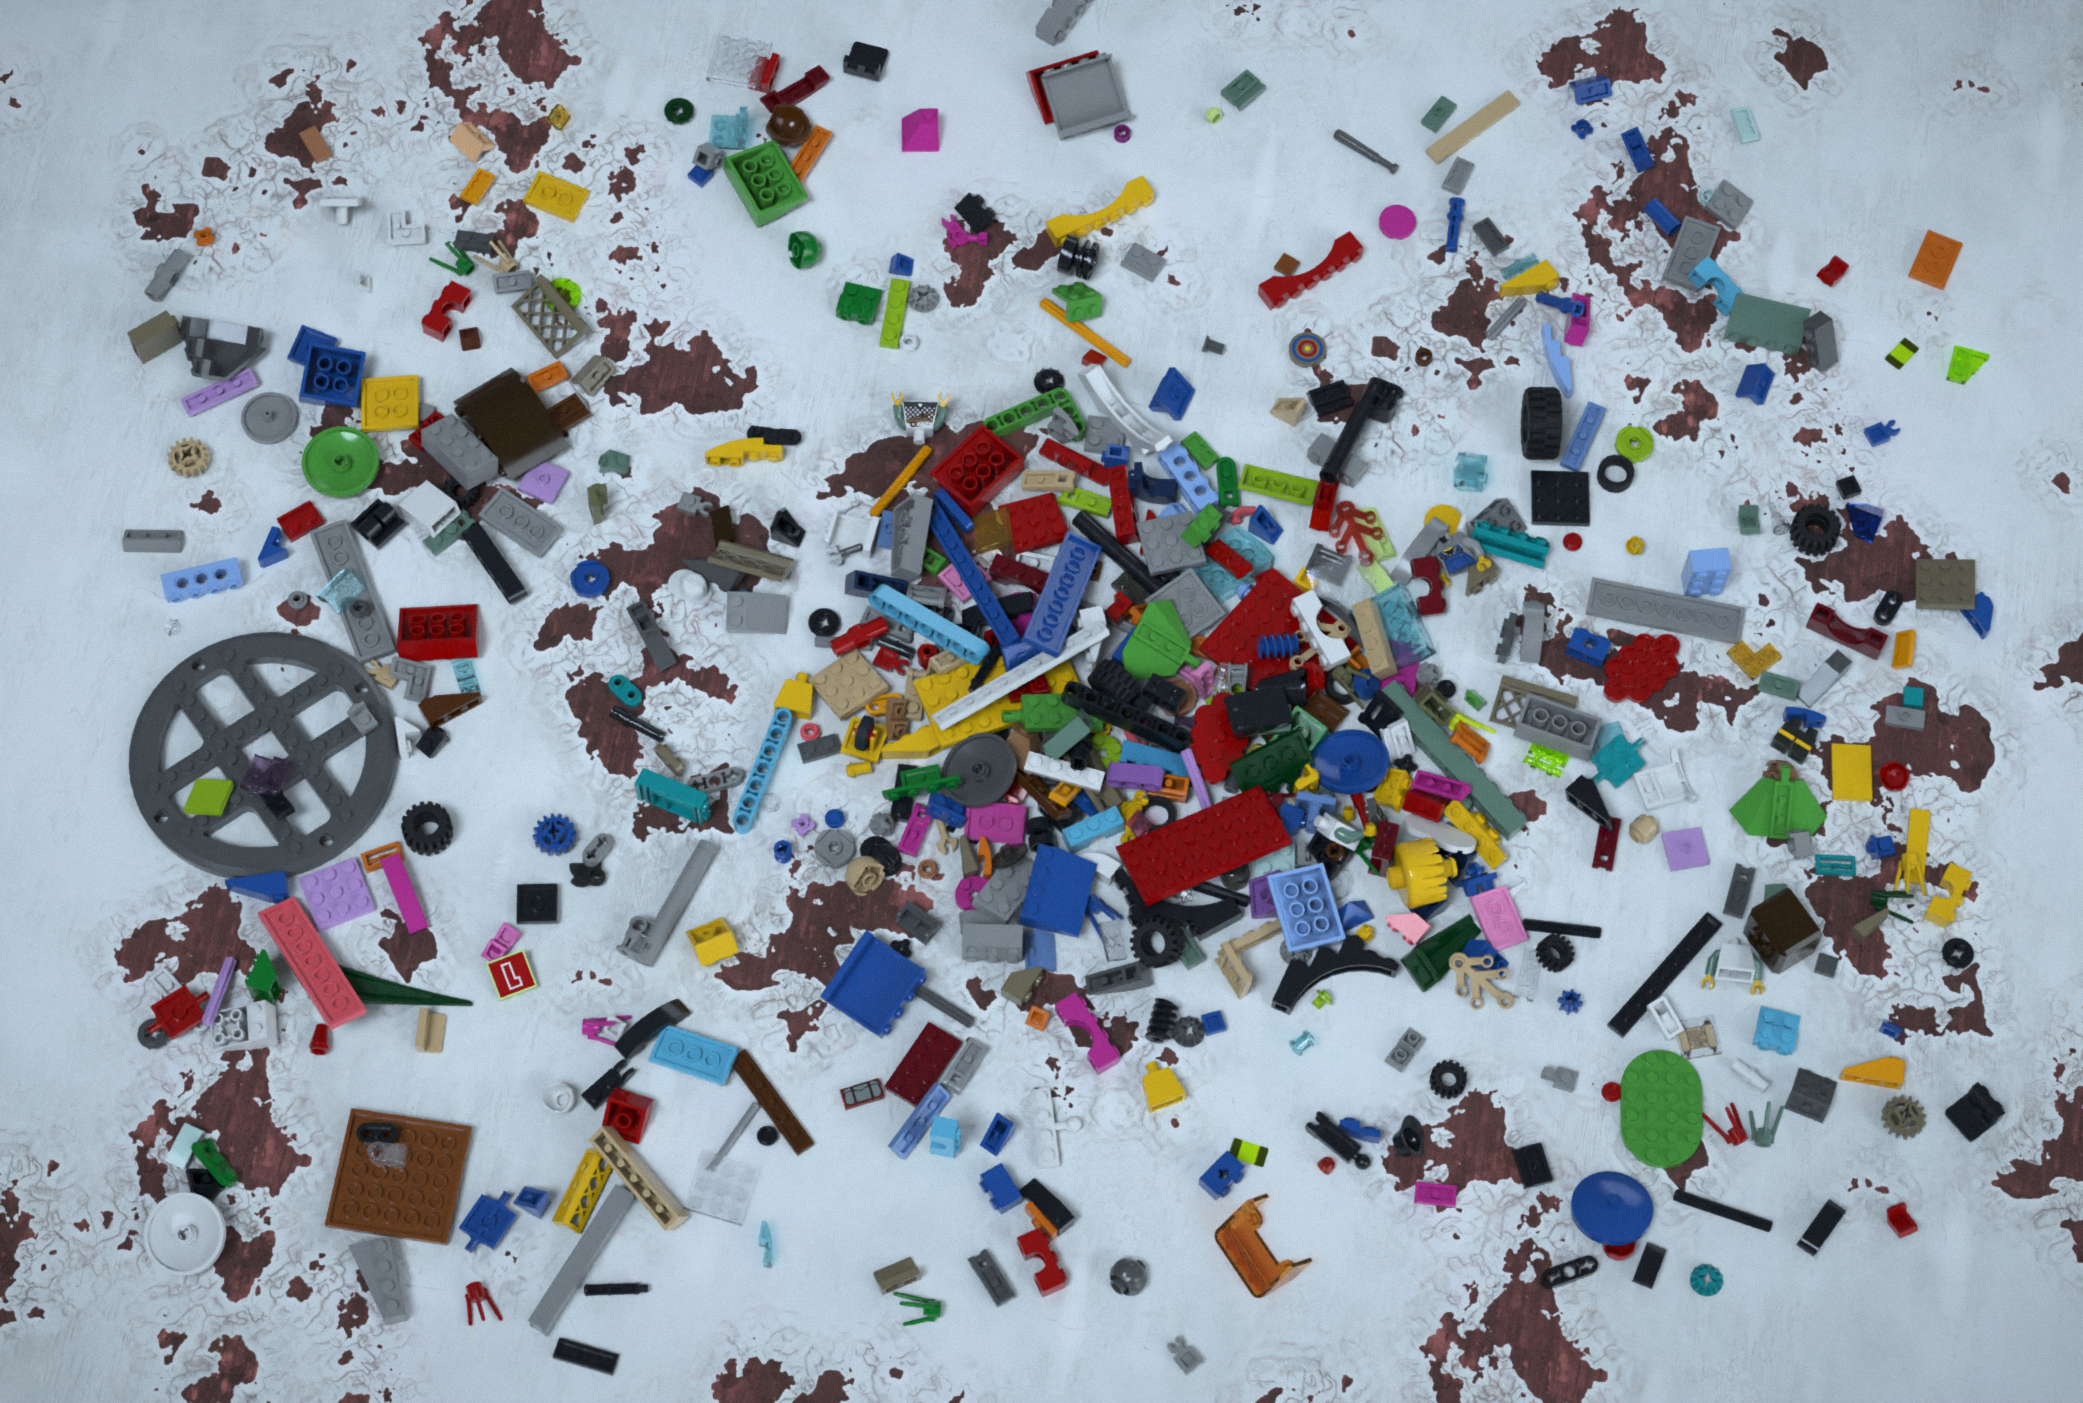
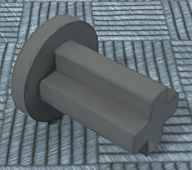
[1202,336,1225,355]

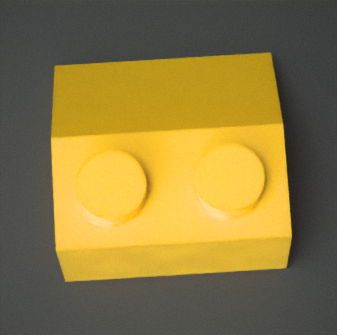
[685,917,739,966]

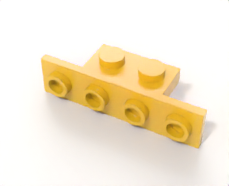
[1443,800,1507,870]

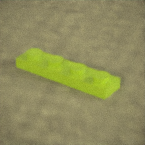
[879,278,910,350]

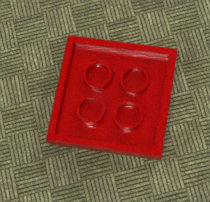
[998,492,1069,554]

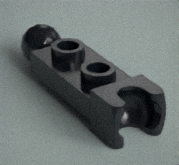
[1305,1111,1371,1170]

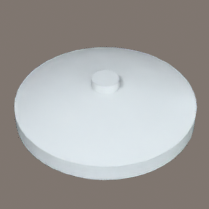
[144,1192,226,1276]

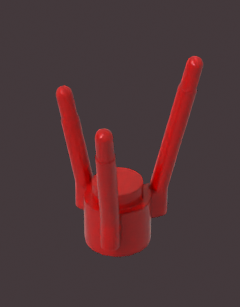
[1702,1103,1748,1147]
[465,1281,503,1326]

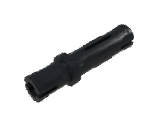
[609,705,666,743]

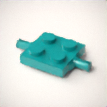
[1590,734,1646,789]

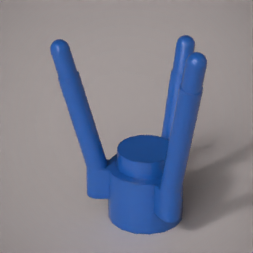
[1085,894,1123,945]

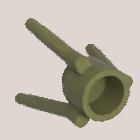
[1332,666,1371,710]

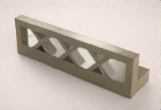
[1062,750,1126,813]

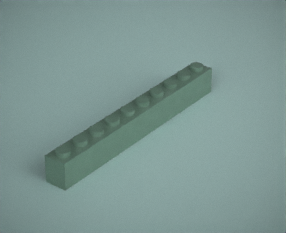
[1378,680,1527,841]

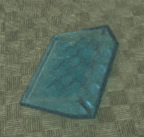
[1180,524,1275,605]
[1350,582,1437,669]

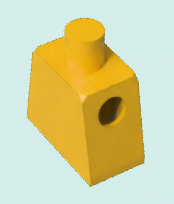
[774,672,813,721]
[1142,1061,1186,1113]

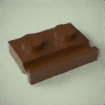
[547,393,590,433]
[1302,690,1350,734]

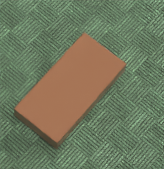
[299,126,333,164]

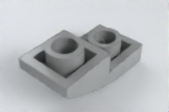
[1385,1027,1426,1072]

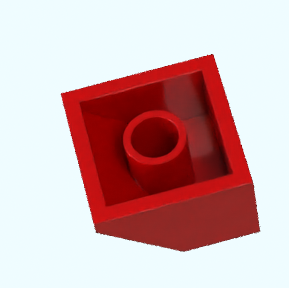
[602,1087,654,1145]

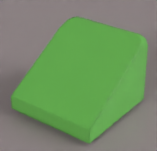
[1464,689,1487,712]

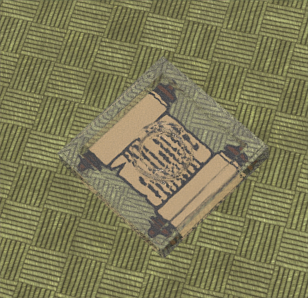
[1676,1014,1723,1060]

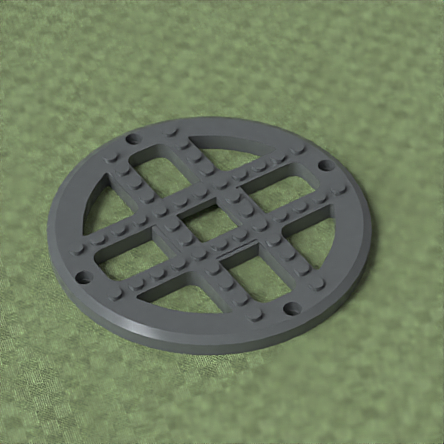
[129,632,397,879]

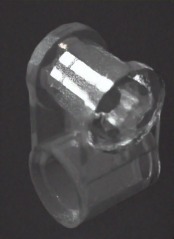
[367,1142,409,1168]

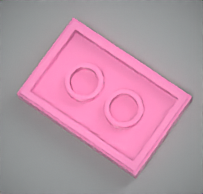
[1469,885,1529,951]

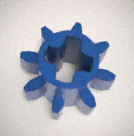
[1557,989,1583,1015]

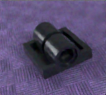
[350,498,406,550]

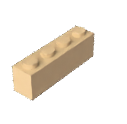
[1351,598,1398,680]

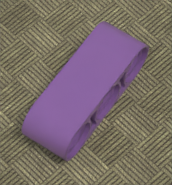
[1105,762,1165,791]

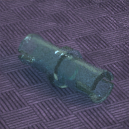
[1500,253,1539,280]

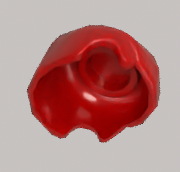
[1879,761,1910,792]
[1602,1242,1636,1261]

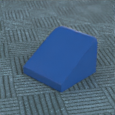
[889,253,914,276]
[1879,1019,1902,1039]

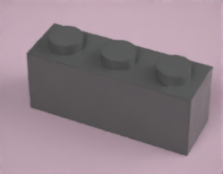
[1803,310,1838,372]

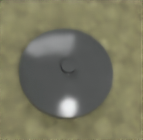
[941,733,1017,808]

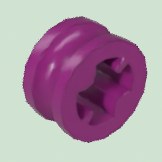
[1114,125,1130,143]

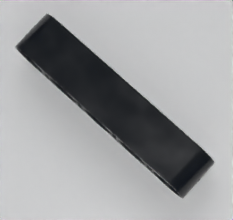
[461,523,528,605]

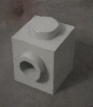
[692,142,723,171]

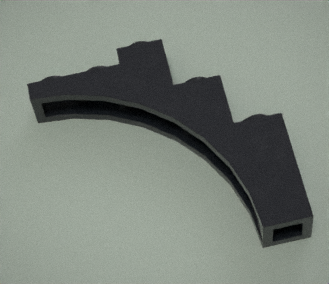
[1114,868,1242,941]
[1271,934,1399,1015]

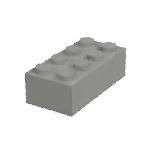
[421,414,498,491]
[1513,693,1603,762]

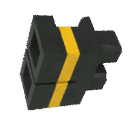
[1770,717,1818,765]

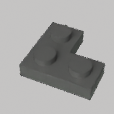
[1495,612,1518,664]

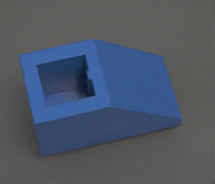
[1462,939,1509,979]

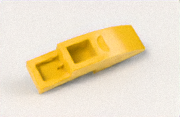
[705,438,783,467]

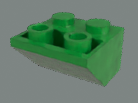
[245,949,282,1005]

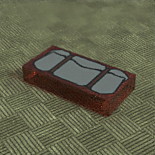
[840,1078,885,1110]

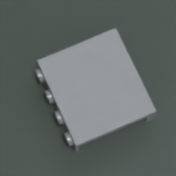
[1040,52,1132,140]

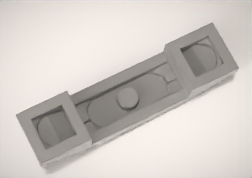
[1390,516,1450,587]

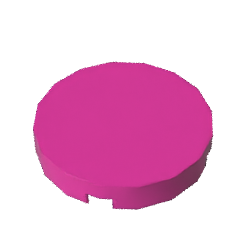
[1379,205,1416,240]

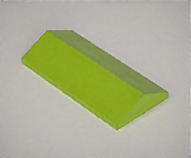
[1238,464,1319,506]

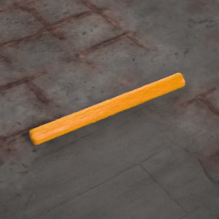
[1040,298,1131,368]

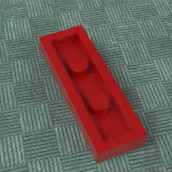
[1204,539,1253,580]

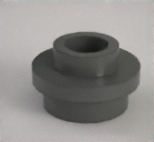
[349,599,369,618]

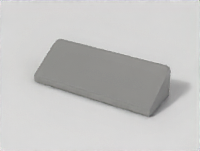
[122,529,183,553]

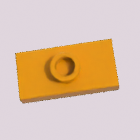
[460,168,495,206]
[1892,629,1916,670]

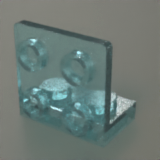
[709,106,749,150]

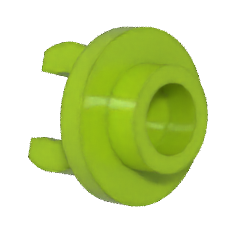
[1312,989,1332,1010]

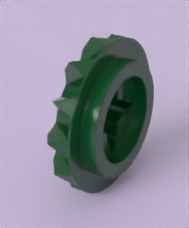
[664,98,694,125]

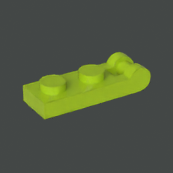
[1056,487,1112,519]

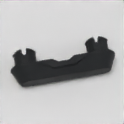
[747,425,802,445]

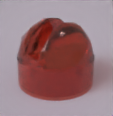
[1317,1157,1335,1175]

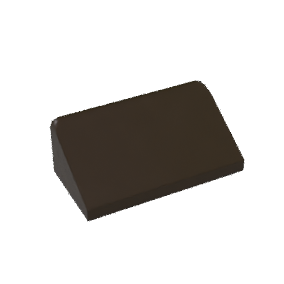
[711,505,735,547]

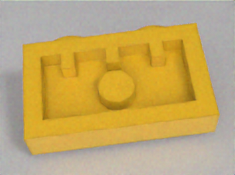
[1292,764,1319,803]
[1373,768,1412,813]

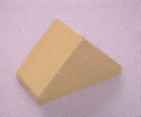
[1269,398,1306,427]

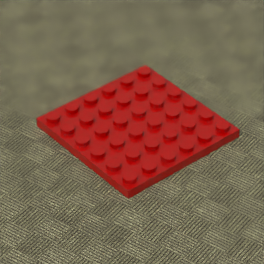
[1198,567,1358,712]

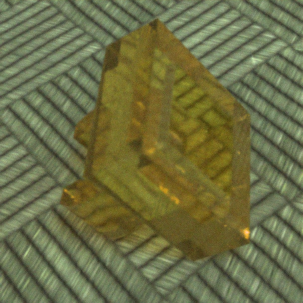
[546,104,571,131]

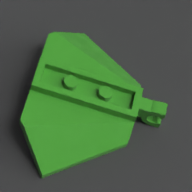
[1122,599,1201,680]
[1729,764,1827,839]

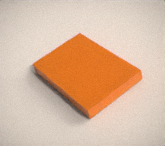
[1908,230,1963,291]

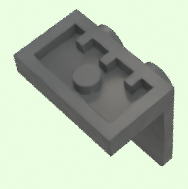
[1470,498,1527,532]
[1784,1068,1837,1123]

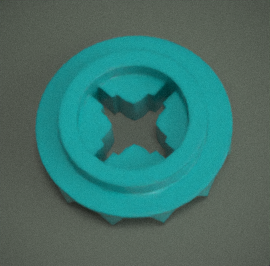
[1690,1264,1723,1296]

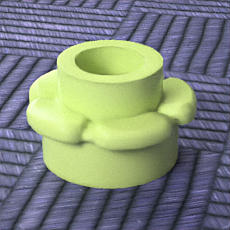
[1205,107,1222,124]

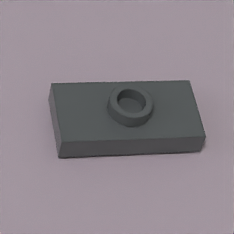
[1472,217,1509,256]

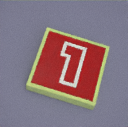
[485,949,538,1001]

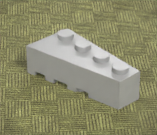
[1035,0,1092,47]
[891,493,933,582]
[348,1236,407,1326]

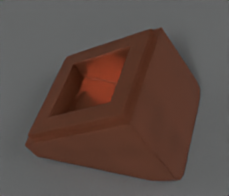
[459,327,481,351]

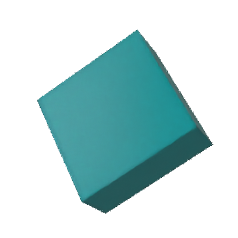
[1902,686,1924,709]

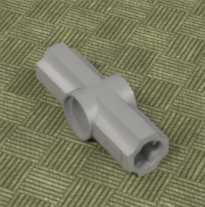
[144,248,189,301]

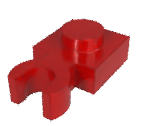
[873,646,909,676]

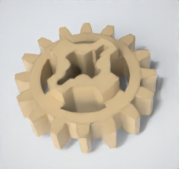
[167,437,210,478]

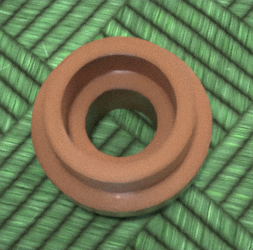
[918,860,937,879]

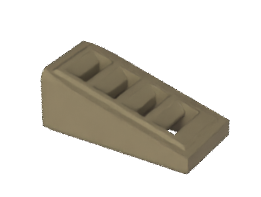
[960,835,979,878]
[1849,908,1890,944]

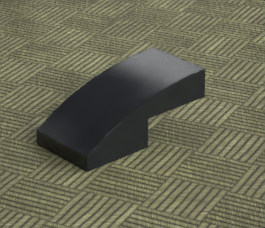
[256,779,296,822]
[1632,1242,1666,1289]

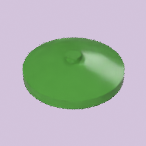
[302,426,379,498]

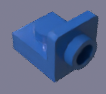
[1865,835,1896,860]

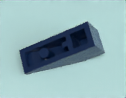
[844,570,908,598]

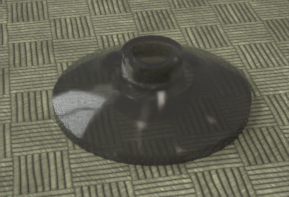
[991,843,1028,869]

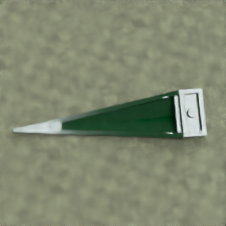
[308,964,473,1006]

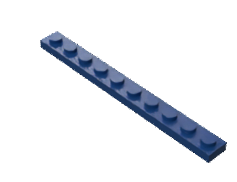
[929,499,1022,646]

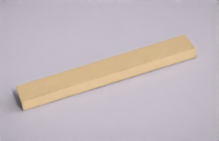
[1425,90,1520,165]

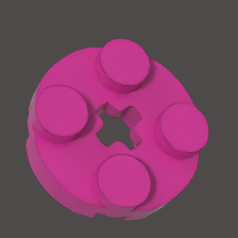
[955,876,989,911]

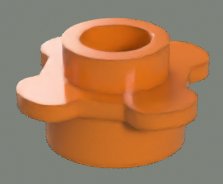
[193,227,215,246]

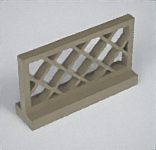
[511,274,592,359]
[707,539,794,582]
[1489,675,1578,729]

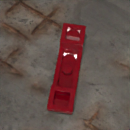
[760,65,830,113]

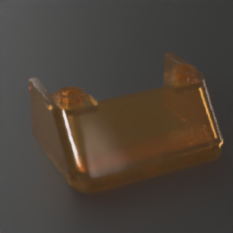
[1215,1194,1312,1298]

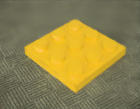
[361,374,419,433]

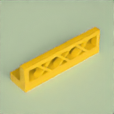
[551,1149,612,1234]

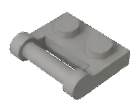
[906,584,947,609]

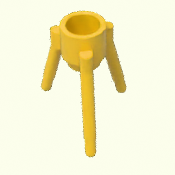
[1893,853,1926,896]

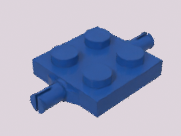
[459,1191,517,1253]

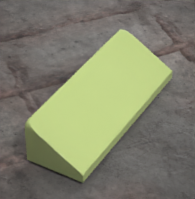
[1354,507,1397,563]

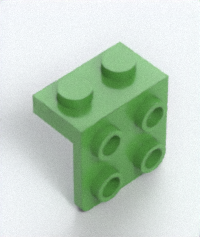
[1052,282,1102,323]

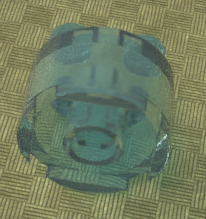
[1453,452,1488,492]

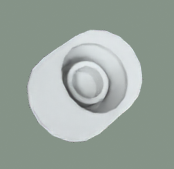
[668,569,712,605]

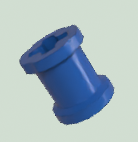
[774,840,792,864]

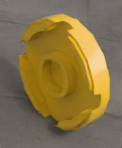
[1424,504,1461,535]

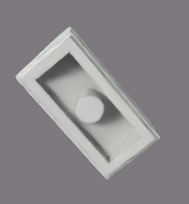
[1015,551,1056,573]

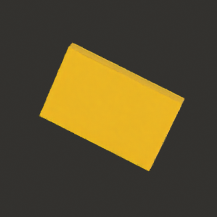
[523,171,590,223]
[1831,743,1873,802]

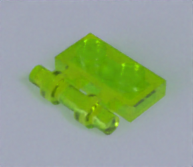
[1523,743,1570,778]

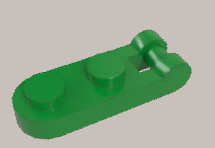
[1216,457,1239,508]
[191,1138,238,1187]

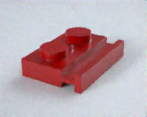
[277,500,325,543]

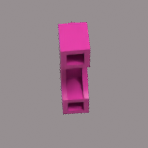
[1055,992,1120,1075]

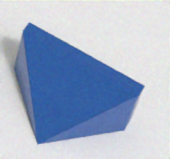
[1338,900,1374,932]

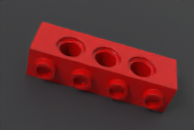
[1107,464,1140,545]

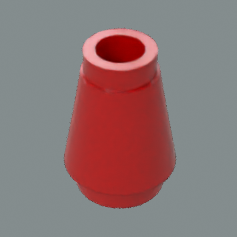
[309,1024,329,1055]

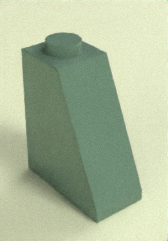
[1043,708,1095,761]

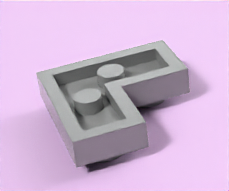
[388,656,432,703]

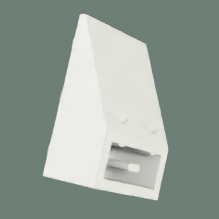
[1076,605,1106,672]
[210,1000,278,1052]

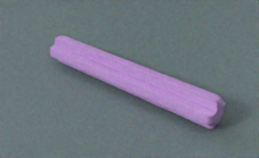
[1181,748,1212,809]
[202,956,237,1026]

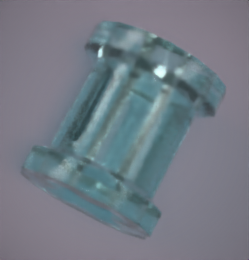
[1289,1030,1316,1056]

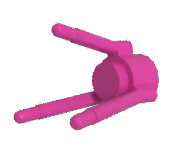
[582,1015,632,1046]

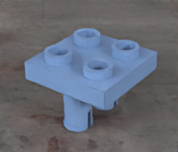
[1295,791,1337,834]

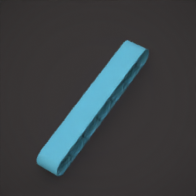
[868,584,990,665]
[733,707,792,834]

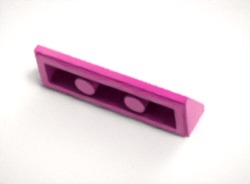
[1410,770,1472,802]

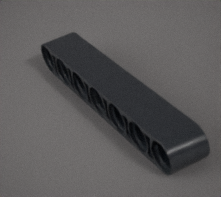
[1061,681,1191,753]

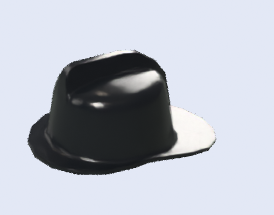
[860,836,902,877]
[1392,1115,1424,1157]

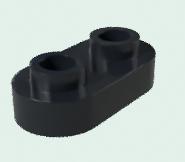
[1873,591,1903,626]
[356,1123,398,1145]

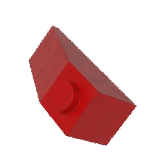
[1309,478,1339,532]

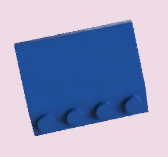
[1020,844,1097,938]

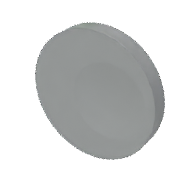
[241,392,297,445]

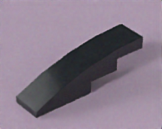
[962,591,1034,627]

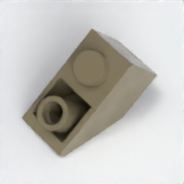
[1465,552,1499,597]
[1001,967,1044,1007]

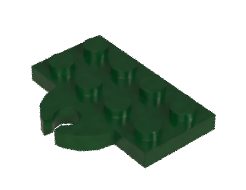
[1228,728,1315,794]

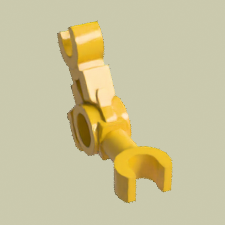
[1119,790,1149,844]

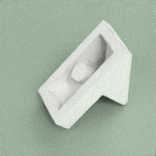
[394,716,422,760]
[1647,995,1685,1040]

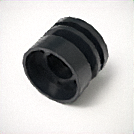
[1057,234,1099,281]

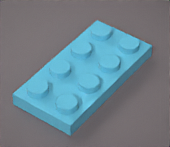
[648,1025,739,1087]

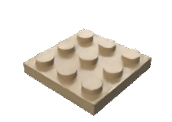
[807,649,889,721]

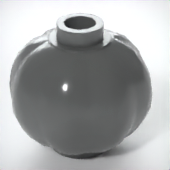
[1110,1258,1147,1296]

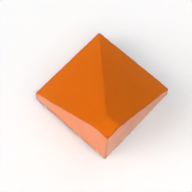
[1025,1003,1051,1031]

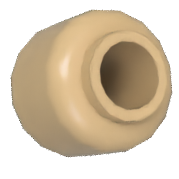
[1628,814,1658,844]

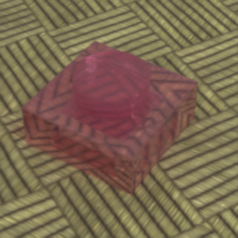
[1125,809,1154,838]

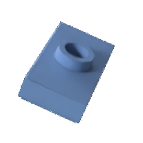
[876,510,893,550]

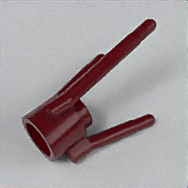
[1265,791,1297,823]

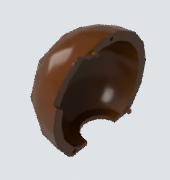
[765,104,811,147]

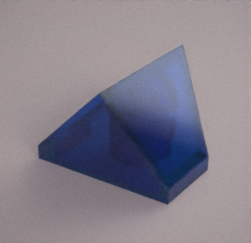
[1846,503,1884,543]

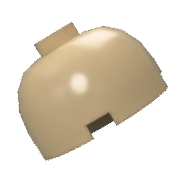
[845,856,885,896]

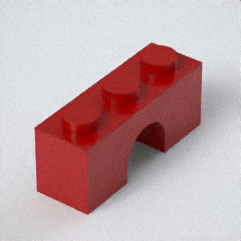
[421,280,473,342]
[1017,1227,1067,1298]

